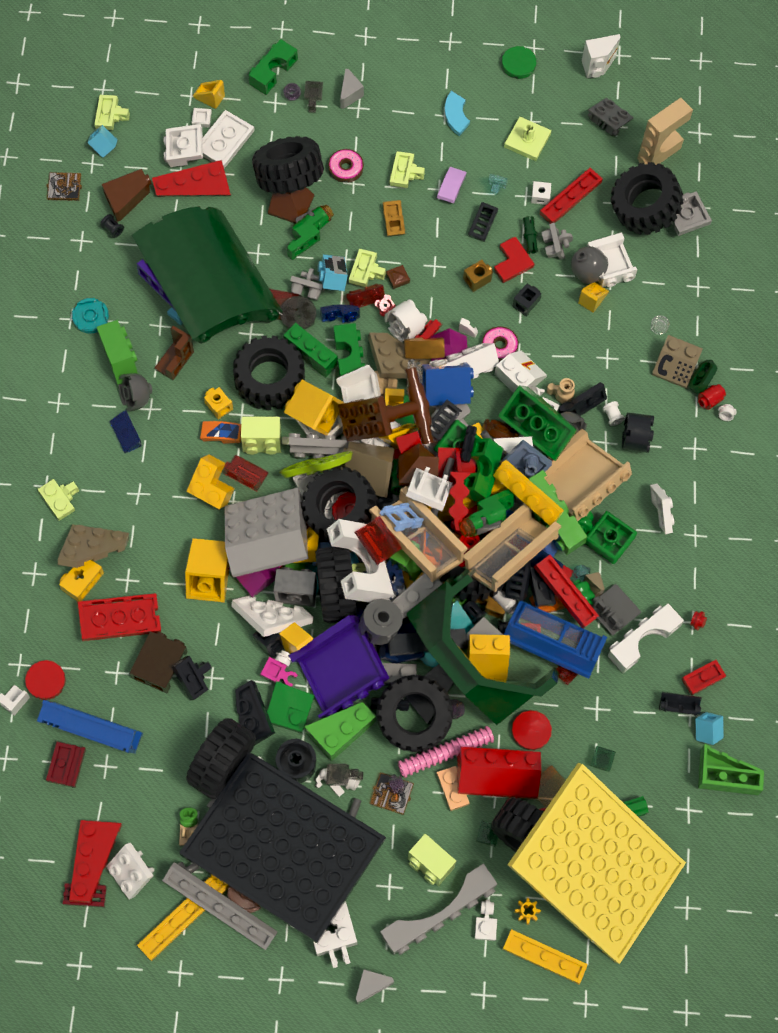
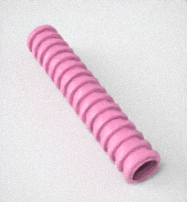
[398,726,494,778]

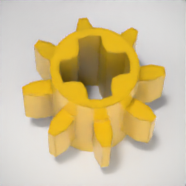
[514,898,541,925]

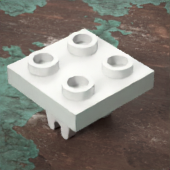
[406,467,452,511]
[106,842,155,900]

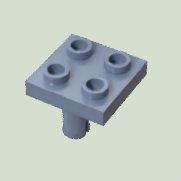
[498,440,552,479]

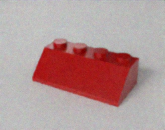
[457,747,542,799]

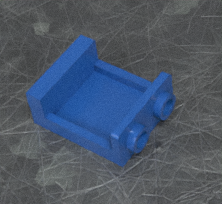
[422,362,474,406]

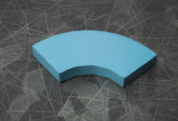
[445,91,470,136]

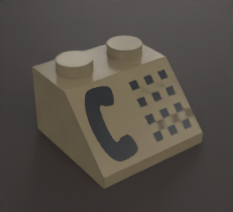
[652,335,703,389]

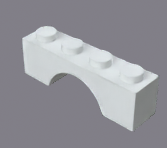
[608,604,684,674]

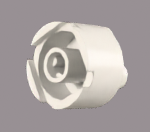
[385,299,427,342]

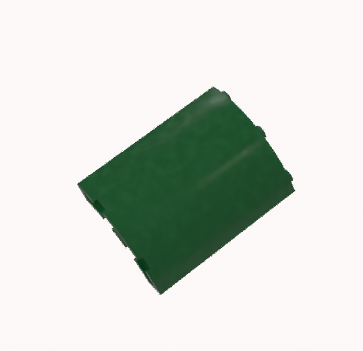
[132,206,283,344]

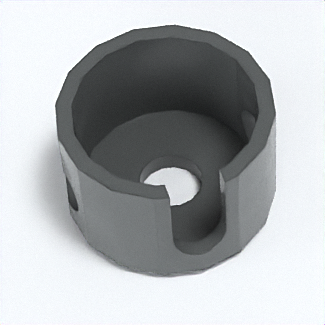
[359,599,403,645]

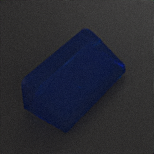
[110,410,142,453]

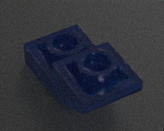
[320,304,360,323]

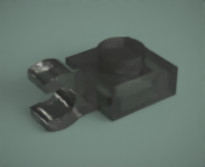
[304,81,323,113]
[326,764,363,786]

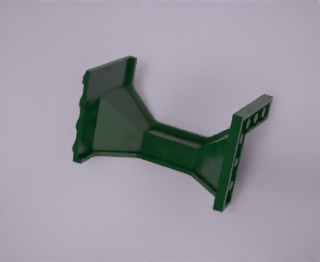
[406,568,560,725]

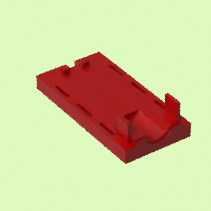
[78,593,161,641]

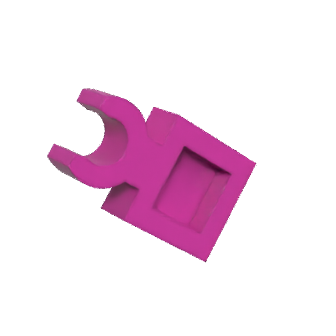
[260,657,298,687]

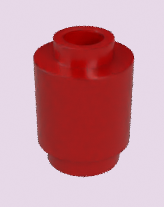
[698,384,726,410]

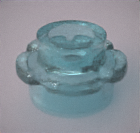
[572,565,590,582]

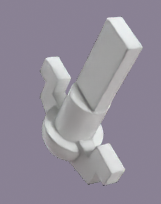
[316,766,345,797]

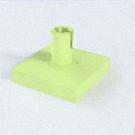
[504,117,552,161]

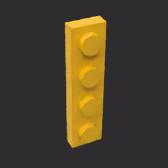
[493,460,564,525]
[502,929,588,984]

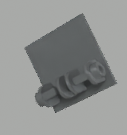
[588,98,634,136]
[591,584,642,636]

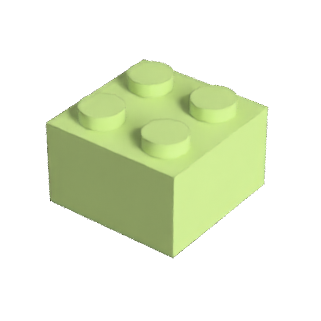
[241,417,281,455]
[408,834,456,886]

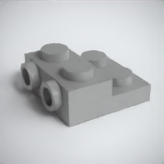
[669,191,712,236]

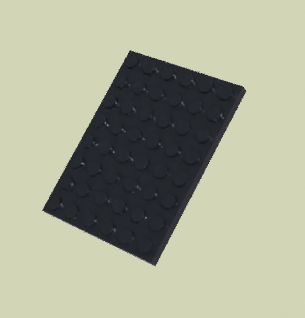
[179,752,386,944]

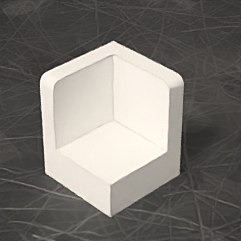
[0,685,30,716]

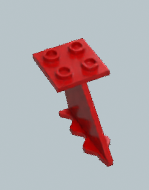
[438,447,476,531]

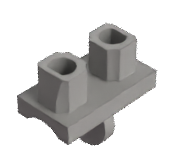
[542,223,573,260]
[290,268,325,300]

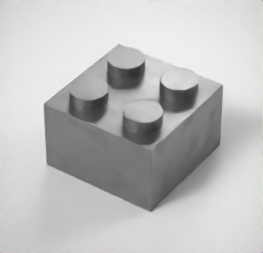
[274,567,317,607]

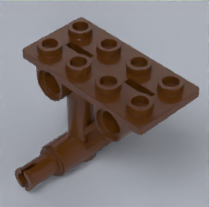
[338,367,434,445]

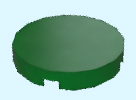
[502,46,536,79]

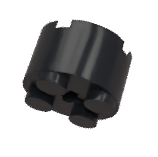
[622,412,654,453]
[275,738,316,783]

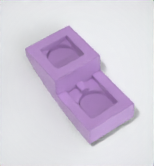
[437,167,467,203]

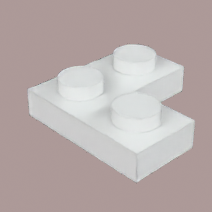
[650,484,674,534]

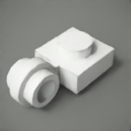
[475,900,497,941]

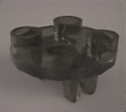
[280,296,316,330]

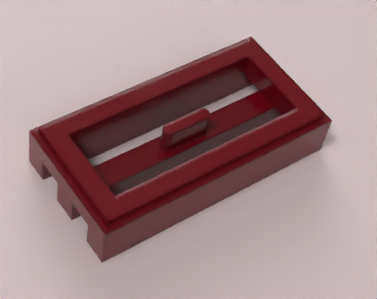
[62,883,107,908]

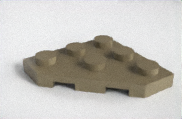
[368,333,431,379]
[58,524,129,568]

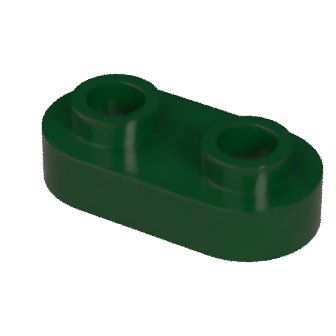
[689,360,717,393]

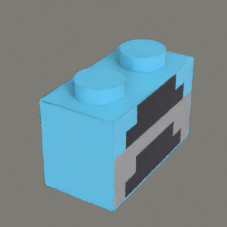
[318,255,348,291]

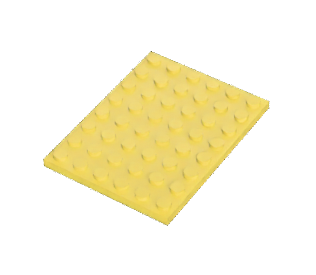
[508,763,686,964]

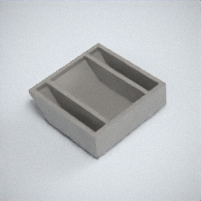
[225,488,308,577]

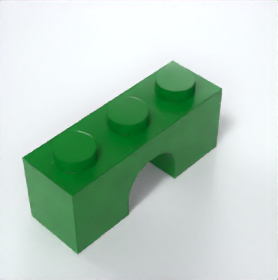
[248,39,298,95]
[283,323,338,378]
[333,323,365,377]
[464,438,503,502]

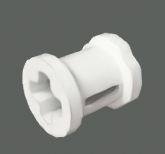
[602,401,625,426]

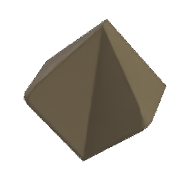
[583,572,605,597]

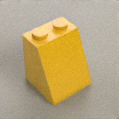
[284,380,344,435]
[185,538,230,602]
[467,634,510,680]

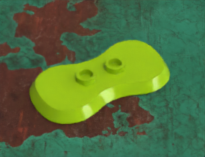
[279,451,353,478]

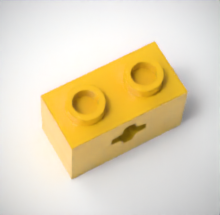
[59,560,104,602]

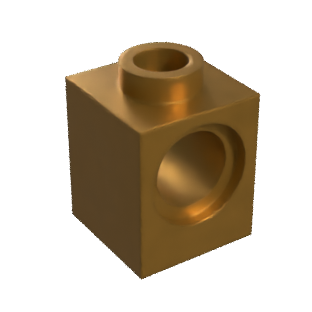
[463,260,493,292]

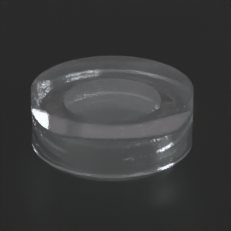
[650,315,670,334]

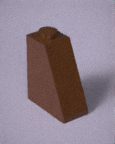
[102,169,152,222]

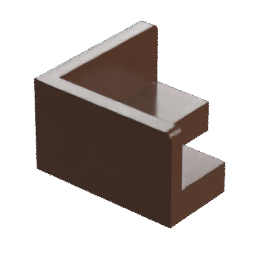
[155,326,194,380]

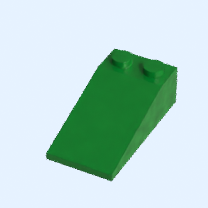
[498,385,577,461]

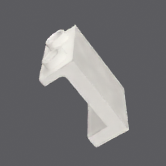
[587,233,637,287]
[336,365,381,403]

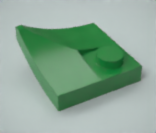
[267,681,315,734]

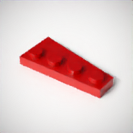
[152,160,231,196]
[69,820,122,904]

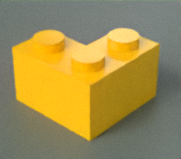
[186,454,235,509]

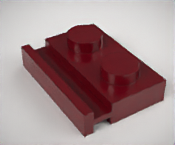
[46,742,86,788]

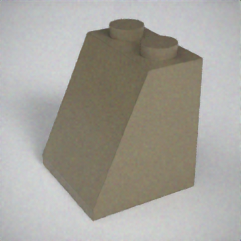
[341,441,394,498]

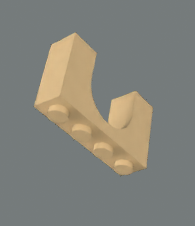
[638,98,693,165]

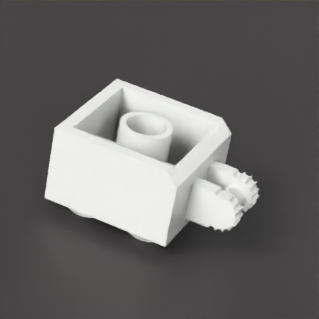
[313,901,357,968]

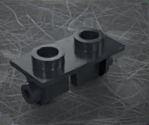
[659,692,702,716]

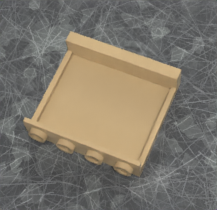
[544,429,632,521]

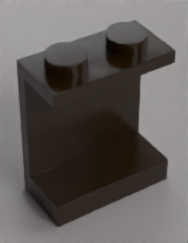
[129,631,188,694]

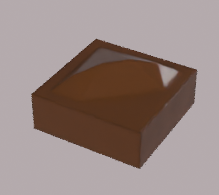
[386,265,410,289]

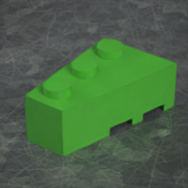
[304,702,376,761]

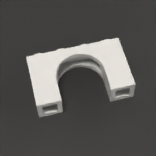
[327,519,394,602]

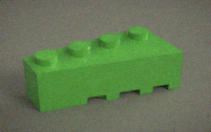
[523,470,587,556]

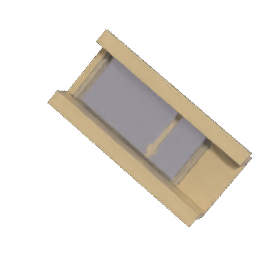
[369,486,467,582]
[463,503,561,592]

